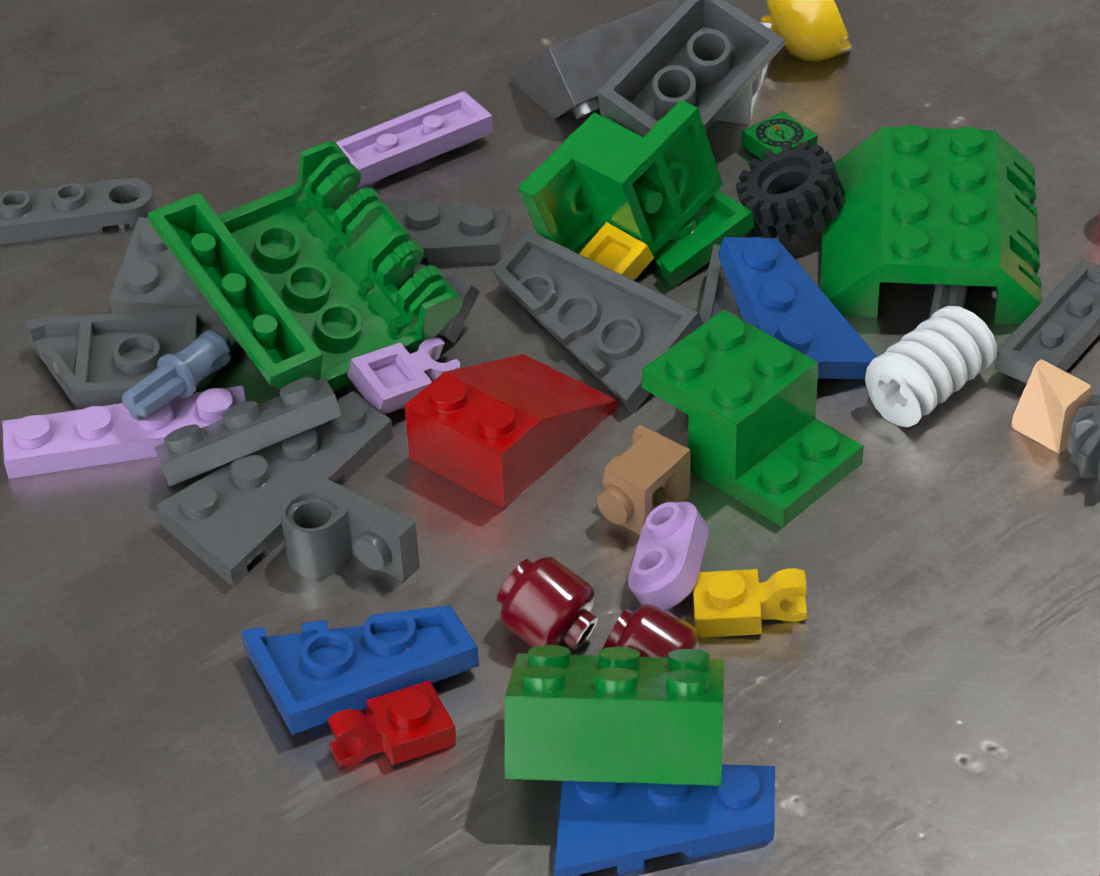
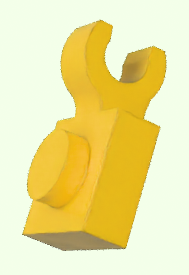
[693,568,807,638]

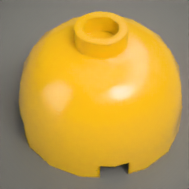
[760,0,853,62]

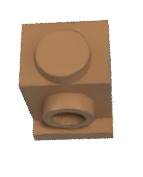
[597,424,691,535]

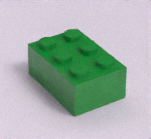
[505,645,724,786]

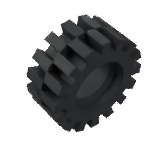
[736,142,845,243]

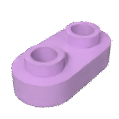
[628,502,709,610]

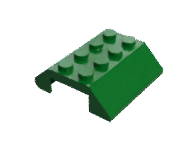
[820,125,1043,324]
[148,141,463,392]

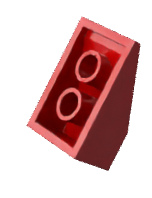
[405,354,618,510]

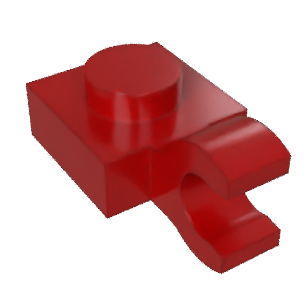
[328,680,456,767]

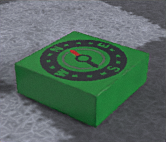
[742,111,818,161]

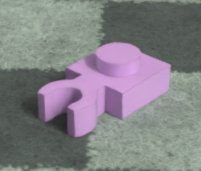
[347,338,461,414]

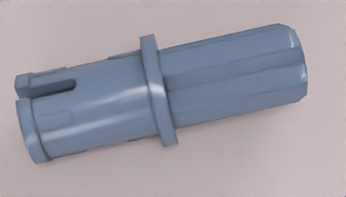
[122,330,231,421]

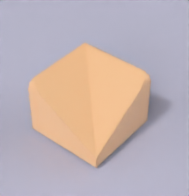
[1011,359,1092,454]

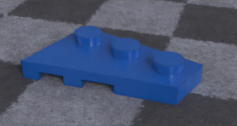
[718,237,877,379]
[241,605,479,735]
[554,764,775,876]

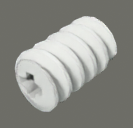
[865,306,997,427]

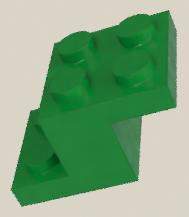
[518,100,723,256]
[642,310,864,528]

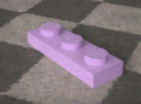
[336,91,493,189]

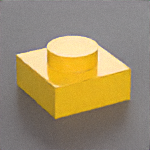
[579,222,654,281]

